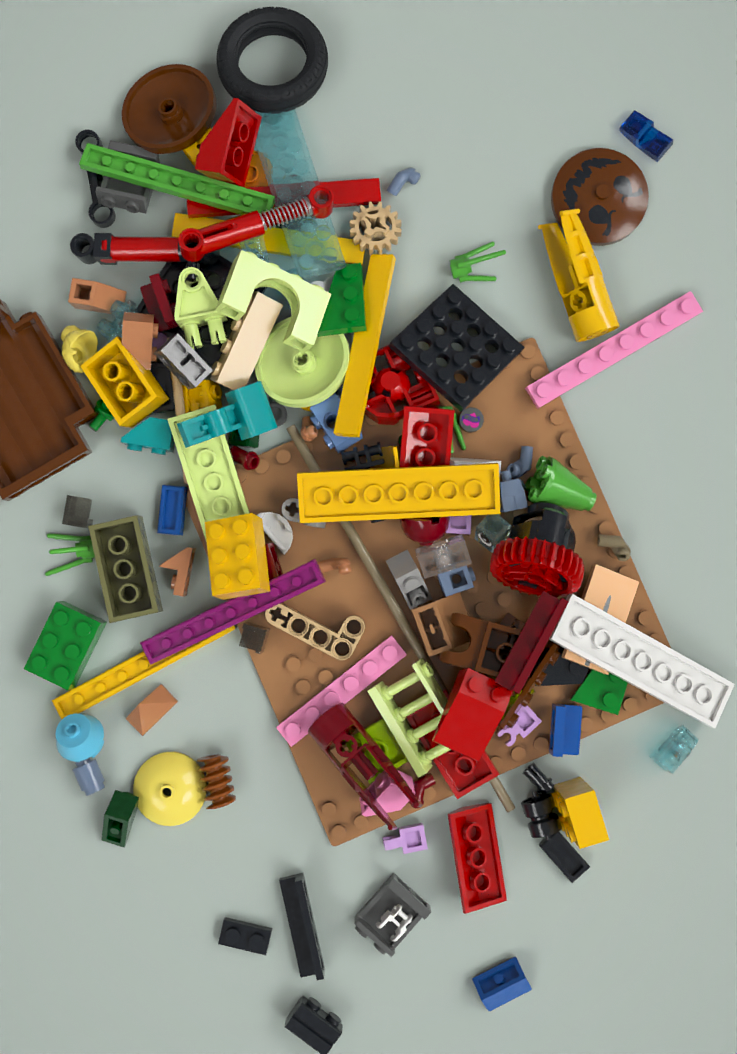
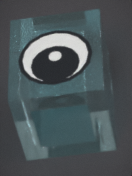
[474,514,512,553]

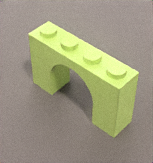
[215,250,331,353]

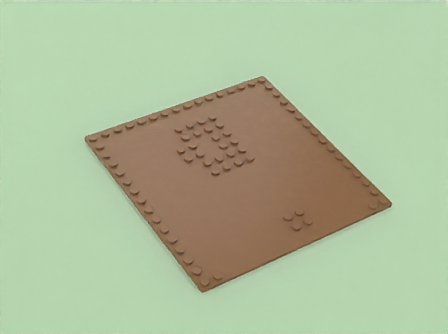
[185,338,671,846]

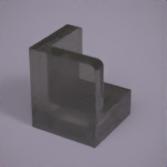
[62,495,93,529]
[239,622,270,654]

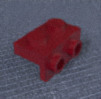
[140,273,179,333]

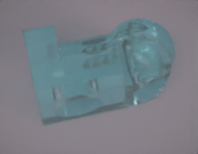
[649,725,699,774]

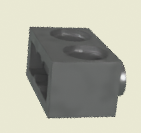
[154,333,213,389]

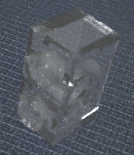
[415,534,472,579]

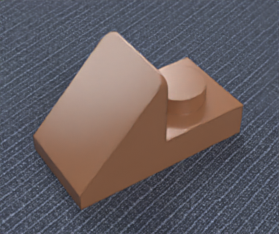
[159,547,196,596]

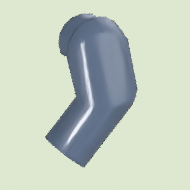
[387,167,421,196]
[507,446,533,478]

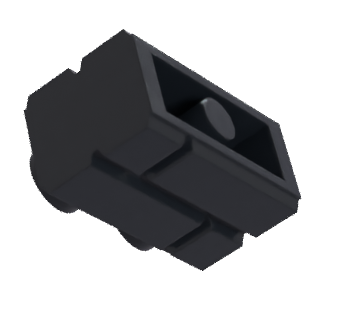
[284,996,343,1054]

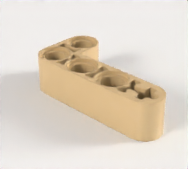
[265,603,365,660]

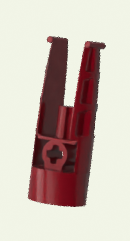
[308,703,423,830]

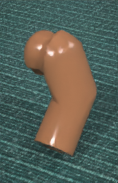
[300,416,318,442]

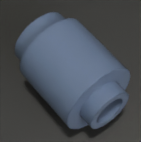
[72,757,105,796]

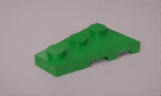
[317,263,367,337]
[569,670,628,715]

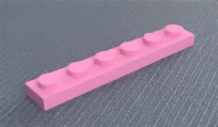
[276,635,407,747]

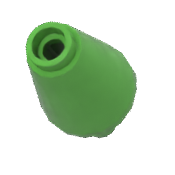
[524,456,597,511]

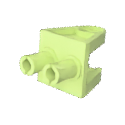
[174,267,228,349]

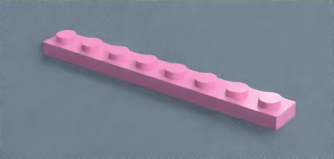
[525,291,703,409]

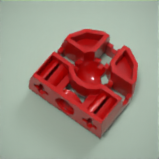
[365,345,440,425]

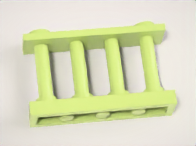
[367,658,451,778]

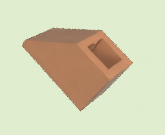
[68,278,127,316]
[122,312,158,370]

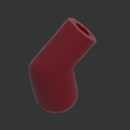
[408,773,436,809]

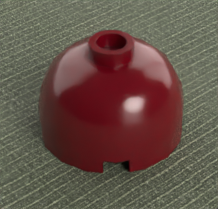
[400,516,450,546]

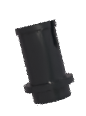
[523,762,554,795]

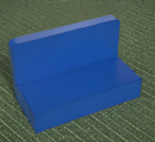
[549,703,582,757]
[472,956,532,1011]

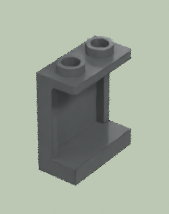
[95,140,160,214]
[354,873,431,957]

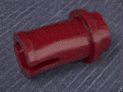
[230,446,260,470]

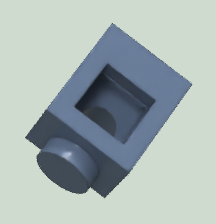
[436,563,476,597]

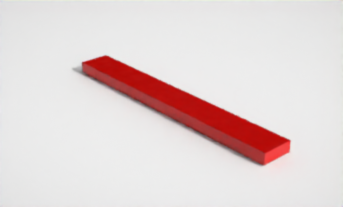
[187,178,381,218]

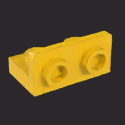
[182,380,223,413]

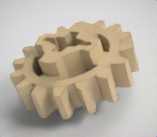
[349,202,402,255]

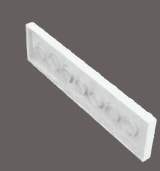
[549,594,735,728]

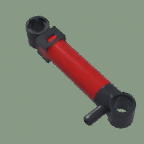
[70,233,220,282]

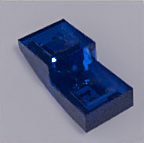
[619,110,673,162]

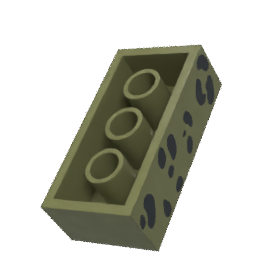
[88,515,163,623]

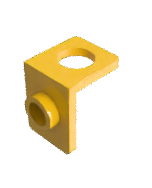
[366,445,400,469]

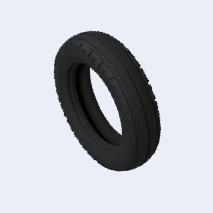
[216,7,328,114]

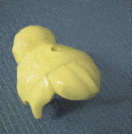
[60,325,98,373]

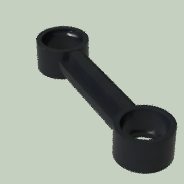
[75,129,116,228]

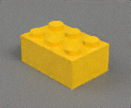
[80,336,169,428]
[205,513,270,600]
[551,777,609,849]

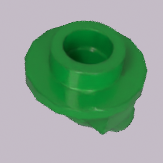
[89,399,115,432]

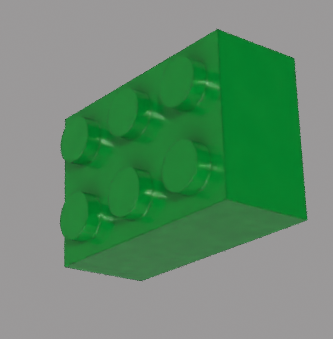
[24,601,107,690]

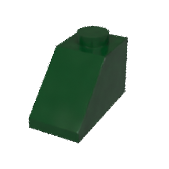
[101,790,139,848]

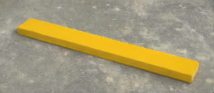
[171,213,365,266]
[333,254,396,438]
[51,625,237,720]

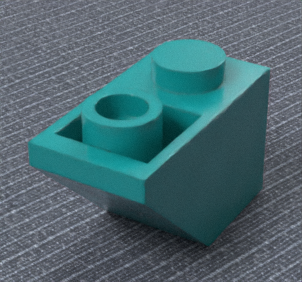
[121,417,175,455]

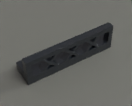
[279,873,325,981]

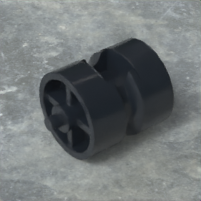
[521,791,562,840]

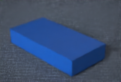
[157,485,188,536]

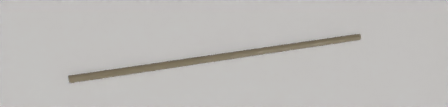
[286,424,515,812]

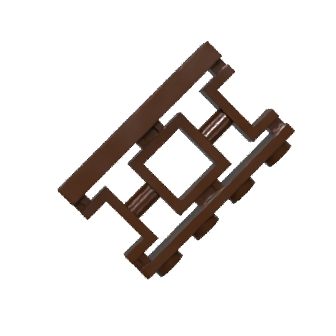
[485,613,561,730]

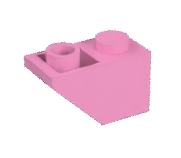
[359,770,415,817]

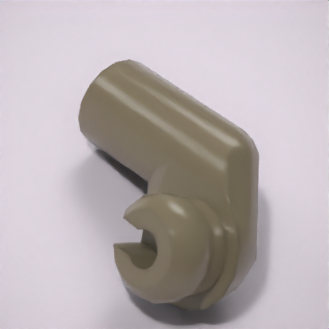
[597,534,631,561]

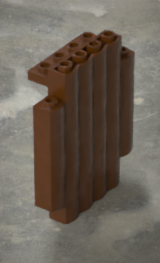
[0,299,98,501]

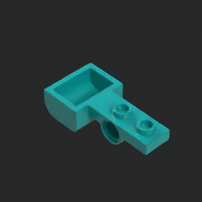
[177,381,278,448]

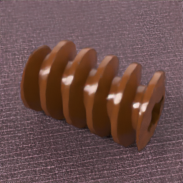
[197,754,236,809]

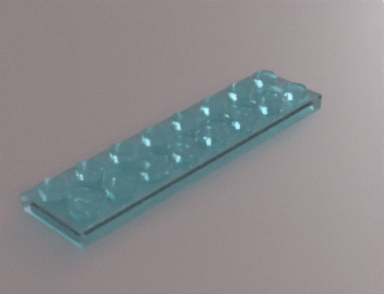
[255,109,346,280]

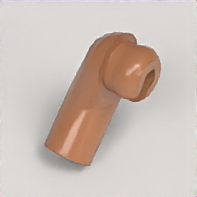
[317,557,352,575]

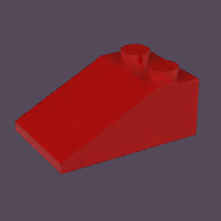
[195,98,262,187]
[432,668,512,761]

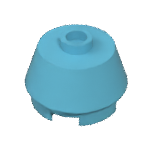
[56,713,104,762]

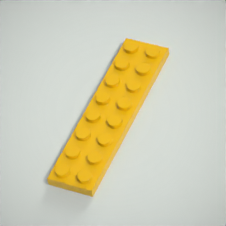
[297,463,500,523]

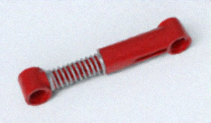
[178,185,334,262]

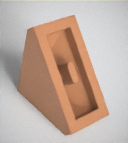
[126,684,178,736]

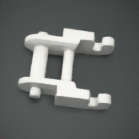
[376,904,413,942]

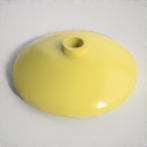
[133,752,207,826]

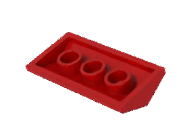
[399,406,455,468]
[406,689,499,799]
[448,803,507,914]

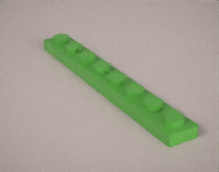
[79,143,275,215]

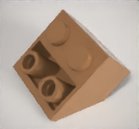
[412,592,470,657]

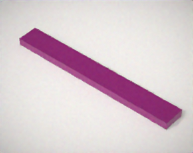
[140,559,326,665]

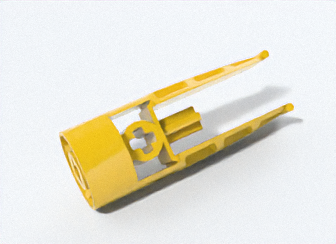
[538,209,620,342]

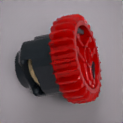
[490,502,584,598]

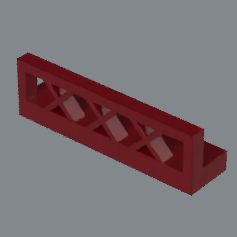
[494,591,569,694]

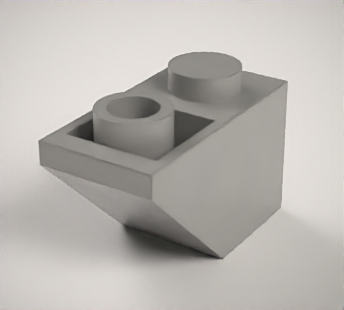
[386,550,432,610]

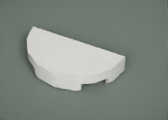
[257,512,293,555]

